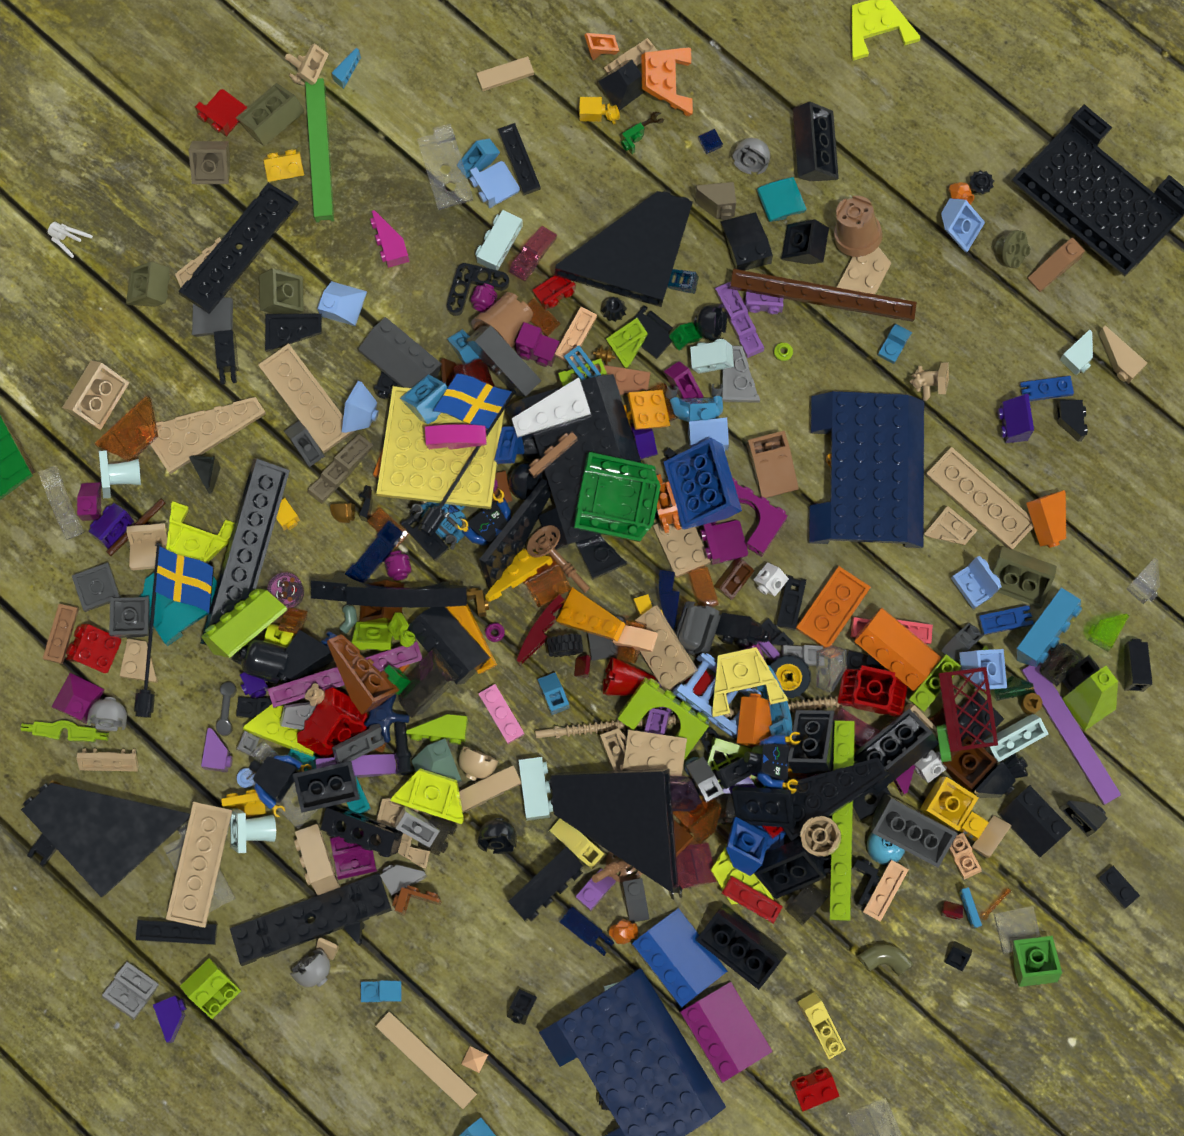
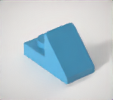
[878,324,912,364]
[361,980,402,1003]

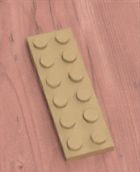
[258,344,354,453]
[926,447,1034,550]
[166,802,233,928]

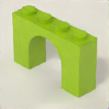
[618,677,709,760]

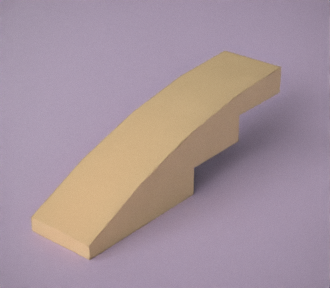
[459,765,522,813]

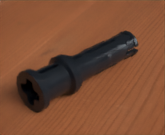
[394,722,413,776]

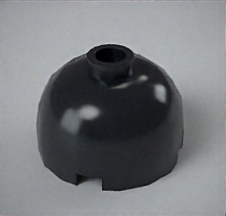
[694,304,727,341]
[508,463,543,501]
[477,818,517,854]

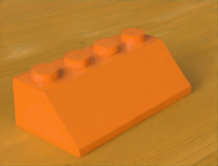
[854,607,941,691]

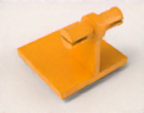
[624,390,670,431]

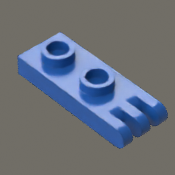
[1020,376,1074,401]
[978,605,1034,636]

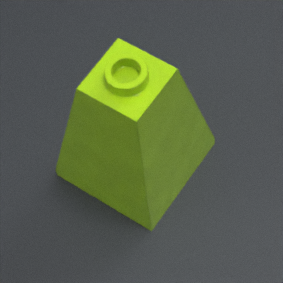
[1063,666,1118,731]

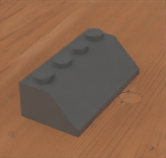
[358,317,442,388]
[871,793,958,868]

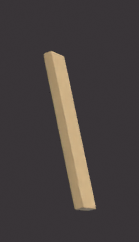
[375,1012,477,1109]

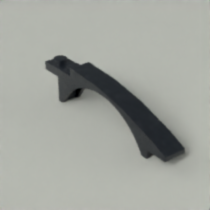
[311,572,467,608]

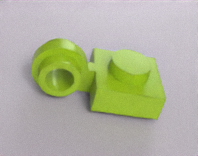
[388,612,415,647]

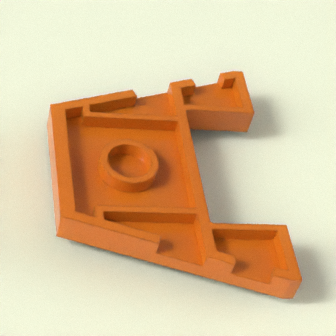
[641,47,693,116]

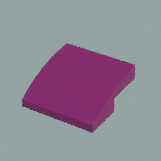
[330,831,377,880]

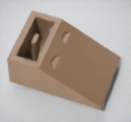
[747,430,799,498]

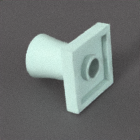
[99,451,141,499]
[230,808,276,853]

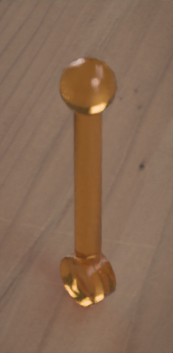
[981,888,1012,920]

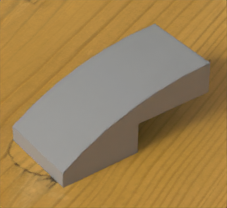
[781,645,823,666]

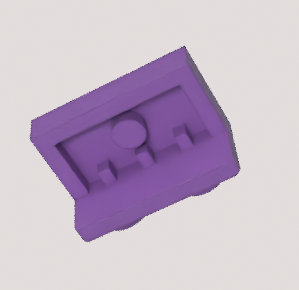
[745,292,783,314]

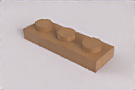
[529,432,578,478]
[43,604,79,664]

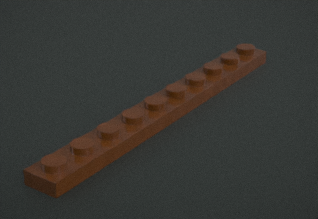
[730,269,917,322]

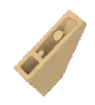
[1099,326,1147,384]

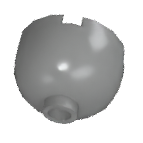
[733,138,770,174]
[87,697,127,731]
[290,948,331,987]

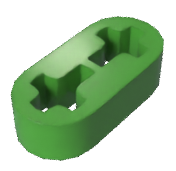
[937,725,952,762]

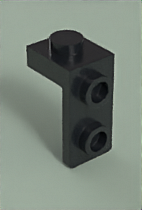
[852,859,880,907]

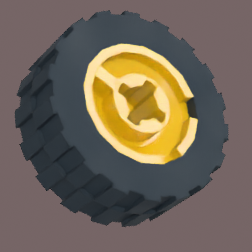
[770,654,811,698]

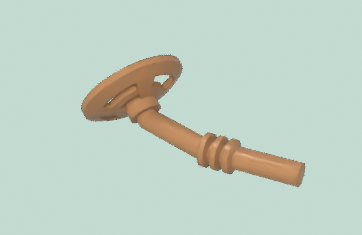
[527,525,590,593]
[592,852,642,883]

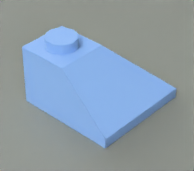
[941,198,985,252]
[318,281,367,326]
[342,381,379,433]
[960,649,1007,690]

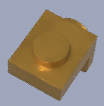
[467,588,490,617]

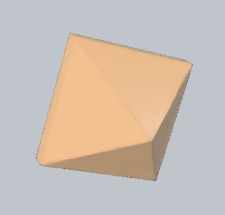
[461,1046,488,1073]

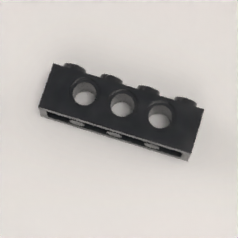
[320,805,403,857]

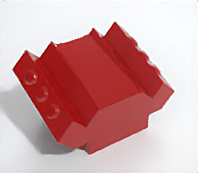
[837,665,907,717]
[297,687,367,758]

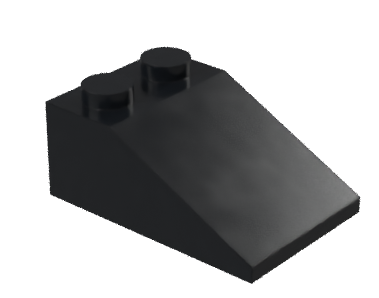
[720,212,773,271]
[788,710,835,774]

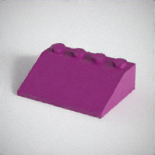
[680,982,773,1083]

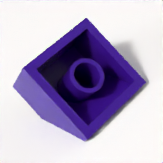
[998,394,1034,443]
[88,503,134,549]

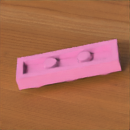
[479,684,525,744]

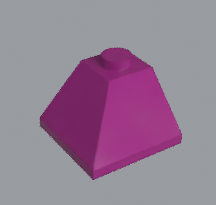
[52,673,104,724]

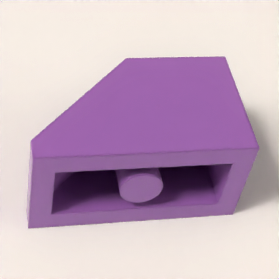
[201,728,233,772]
[576,869,616,912]

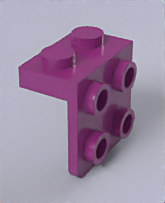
[700,520,748,565]

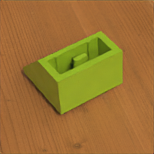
[180,958,241,1019]

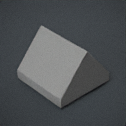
[237,731,260,756]

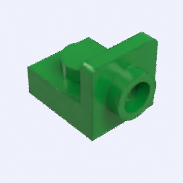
[621,122,645,154]
[669,322,703,350]
[384,665,411,695]

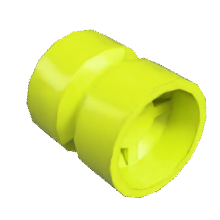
[264,624,297,647]

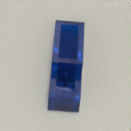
[658,570,680,631]

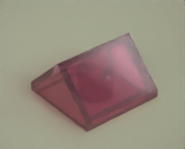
[676,843,717,890]

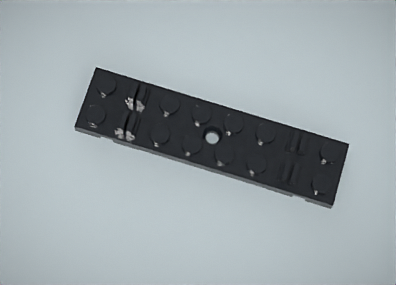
[179,182,299,314]
[230,873,392,966]

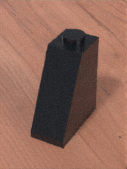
[1124,639,1152,692]

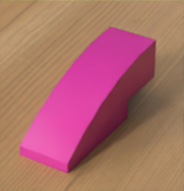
[425,425,487,450]

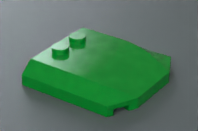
[573,452,661,542]

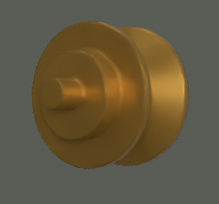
[593,345,616,365]

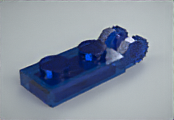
[560,907,614,956]

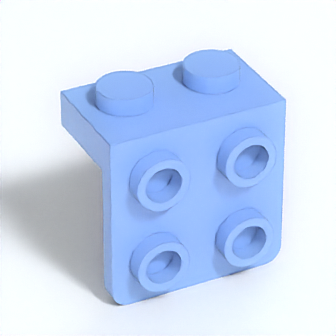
[469,161,520,208]
[951,556,1001,609]

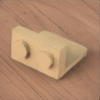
[127,523,168,570]

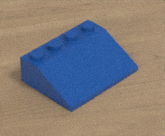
[664,438,742,530]
[632,908,728,1008]

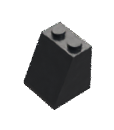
[277,630,334,684]

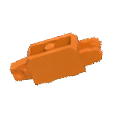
[656,474,681,533]

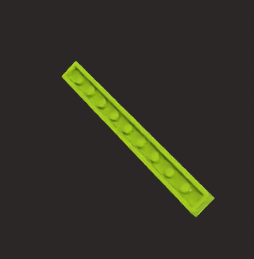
[830,721,855,921]

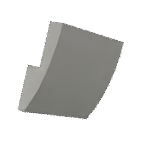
[102,962,159,1020]

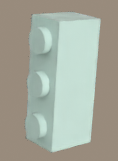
[475,210,523,271]
[983,714,1048,762]
[519,757,553,821]

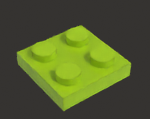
[352,622,393,651]

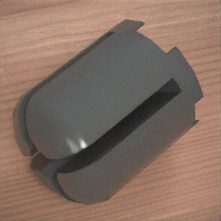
[675,601,721,656]

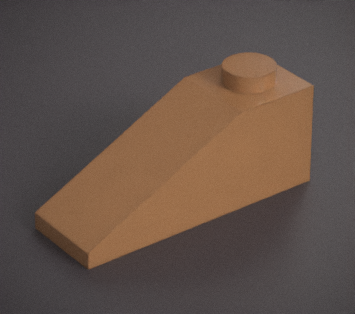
[1027,237,1085,292]

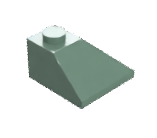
[412,739,461,783]

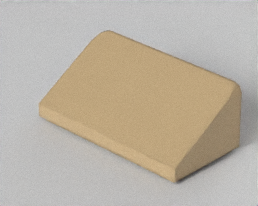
[972,815,1012,859]

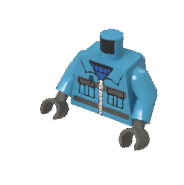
[665,384,723,422]
[409,502,466,550]

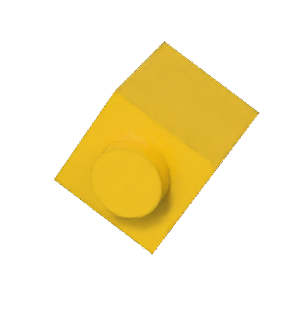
[579,97,606,122]
[276,498,300,531]
[960,811,989,841]

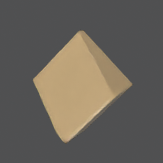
[316,938,339,960]

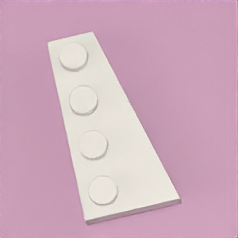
[512,377,591,438]

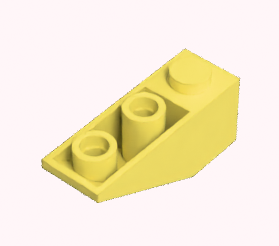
[549,819,607,869]
[797,992,846,1059]

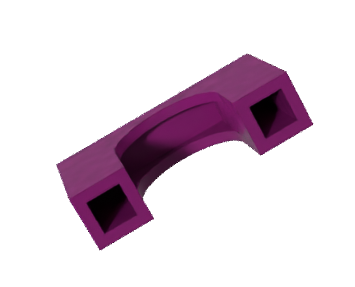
[711,478,788,557]

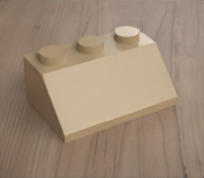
[62,360,129,430]

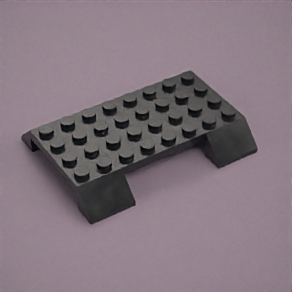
[1011,104,1184,277]
[505,374,659,550]

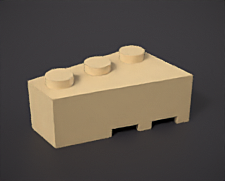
[600,728,627,771]
[294,824,340,895]

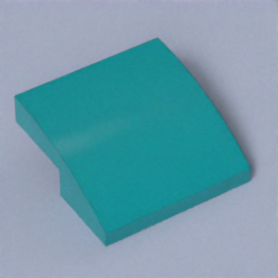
[757,177,807,222]

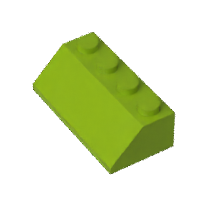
[201,589,288,658]

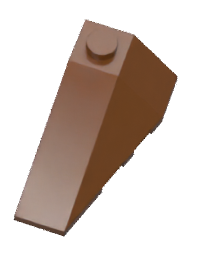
[327,634,399,714]

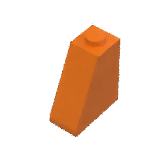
[1026,490,1066,548]
[737,693,772,748]

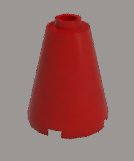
[602,658,658,696]

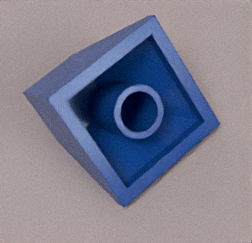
[726,817,769,876]

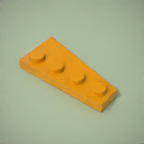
[556,587,626,642]
[446,604,497,674]

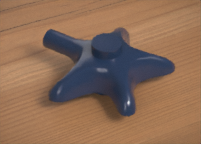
[364,694,410,743]

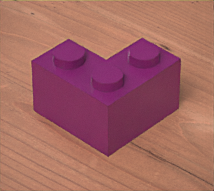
[515,322,560,367]

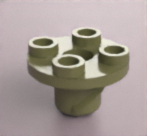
[995,230,1031,268]

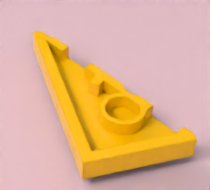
[485,548,553,602]

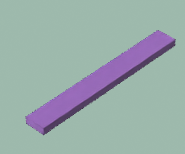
[1021,663,1121,805]

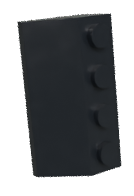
[793,101,839,181]
[408,607,491,685]
[854,709,939,793]
[508,847,583,922]
[696,904,787,990]

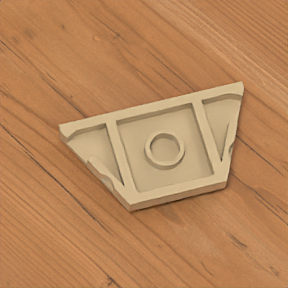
[837,247,891,294]

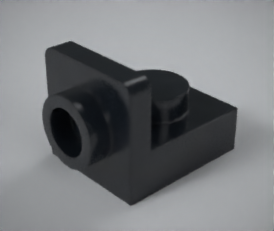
[374,371,398,400]
[507,989,537,1025]

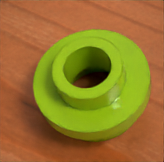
[774,343,793,361]

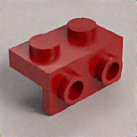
[532,275,576,310]
[791,1068,840,1112]

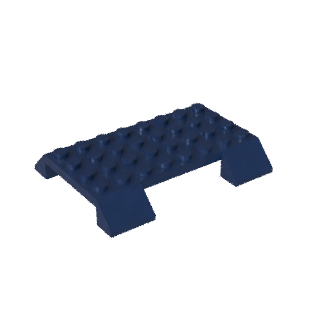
[809,391,924,548]
[539,968,726,1136]

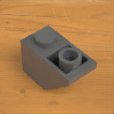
[941,623,983,662]
[685,756,724,802]

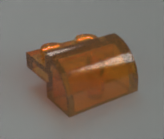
[523,555,571,608]

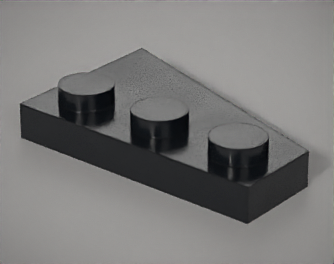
[265,314,322,352]
[575,535,627,580]

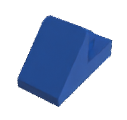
[494,426,525,464]

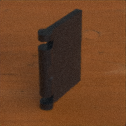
[632,305,673,360]

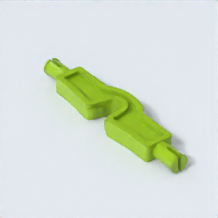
[21,720,109,743]

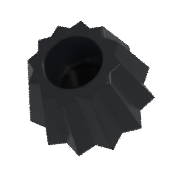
[969,170,994,195]
[601,297,627,322]
[1004,753,1028,779]

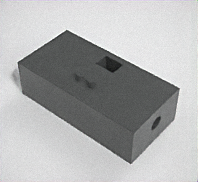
[465,325,542,397]

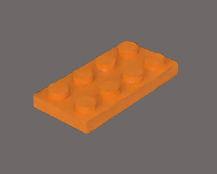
[796,566,871,650]

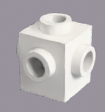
[754,562,789,596]
[914,750,946,783]

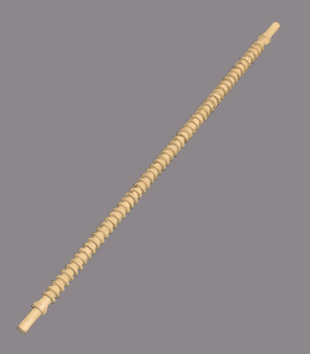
[535,696,849,738]

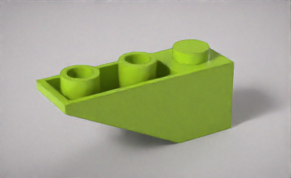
[909,654,962,712]
[406,714,468,745]

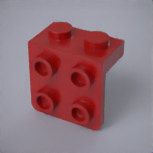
[195,89,248,137]
[66,624,121,673]

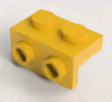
[264,149,304,182]
[221,790,266,818]

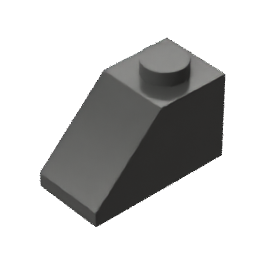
[284,421,325,467]
[623,878,649,923]

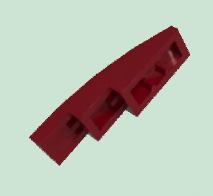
[516,594,565,666]

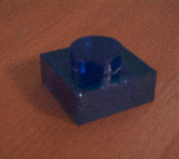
[698,129,723,154]

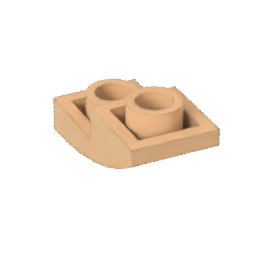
[613,625,658,652]
[949,833,982,879]

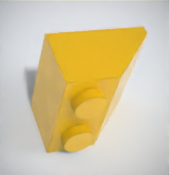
[920,776,979,831]

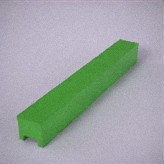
[305,78,335,223]

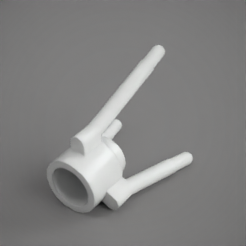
[48,222,93,258]

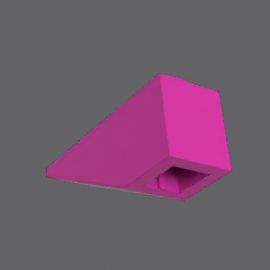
[370,210,410,268]

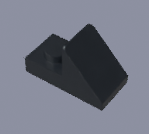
[844,650,884,670]
[1059,655,1100,692]

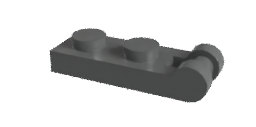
[332,724,385,764]

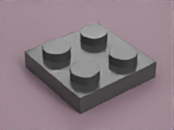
[72,563,121,612]

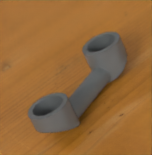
[216,682,237,736]

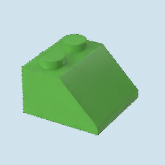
[1013,936,1062,987]

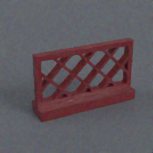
[939,667,998,752]

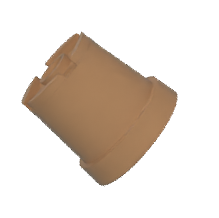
[834,196,883,257]
[471,292,533,348]

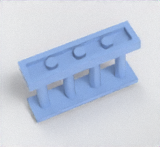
[673,653,764,739]

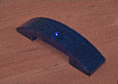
[345,520,403,583]

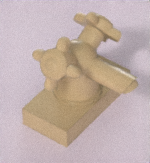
[285,43,329,85]
[910,362,949,401]

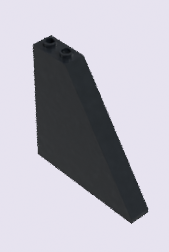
[554,191,693,307]
[549,769,679,891]
[21,783,190,898]

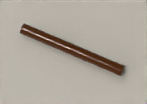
[106,498,166,556]

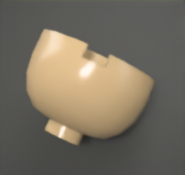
[459,746,499,781]
[800,816,841,857]

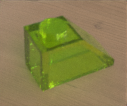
[1087,614,1130,652]

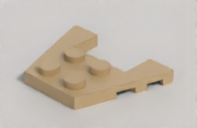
[377,798,430,869]

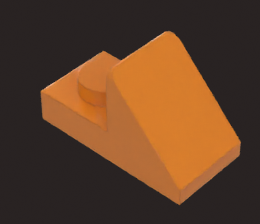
[585,33,619,60]

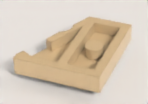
[120,639,158,683]

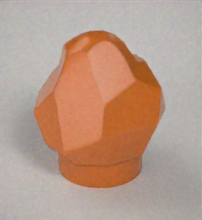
[949,182,974,204]
[609,919,638,944]

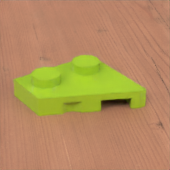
[606,318,648,369]

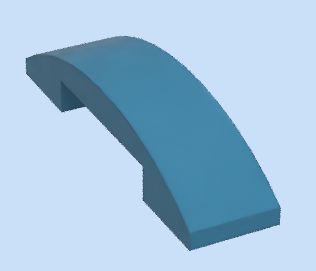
[757,665,793,736]

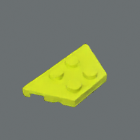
[243,704,314,757]
[390,768,464,824]
[710,844,774,904]

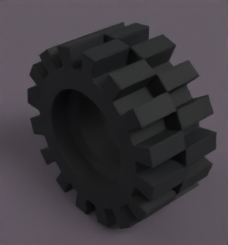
[547,634,583,657]

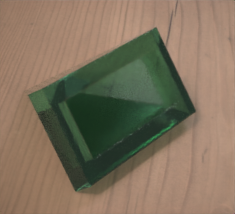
[994,676,1035,701]

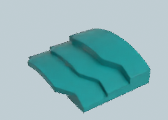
[139,573,218,646]

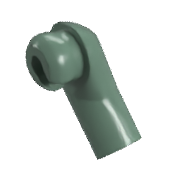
[339,605,357,634]

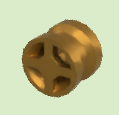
[1021,693,1043,715]

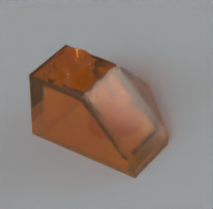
[673,798,722,844]

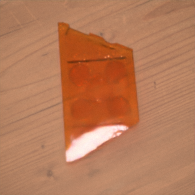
[95,396,158,461]

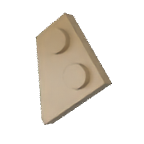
[924,506,977,545]

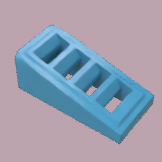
[332,48,361,89]

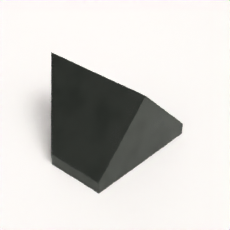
[189,456,221,494]

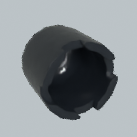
[239,639,288,684]

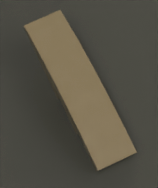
[308,434,373,504]

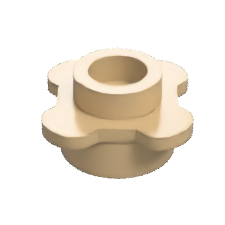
[305,683,325,706]

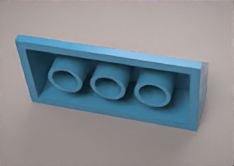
[1017,587,1082,667]

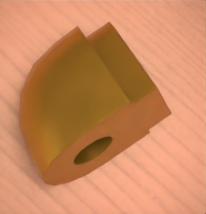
[330,503,355,523]

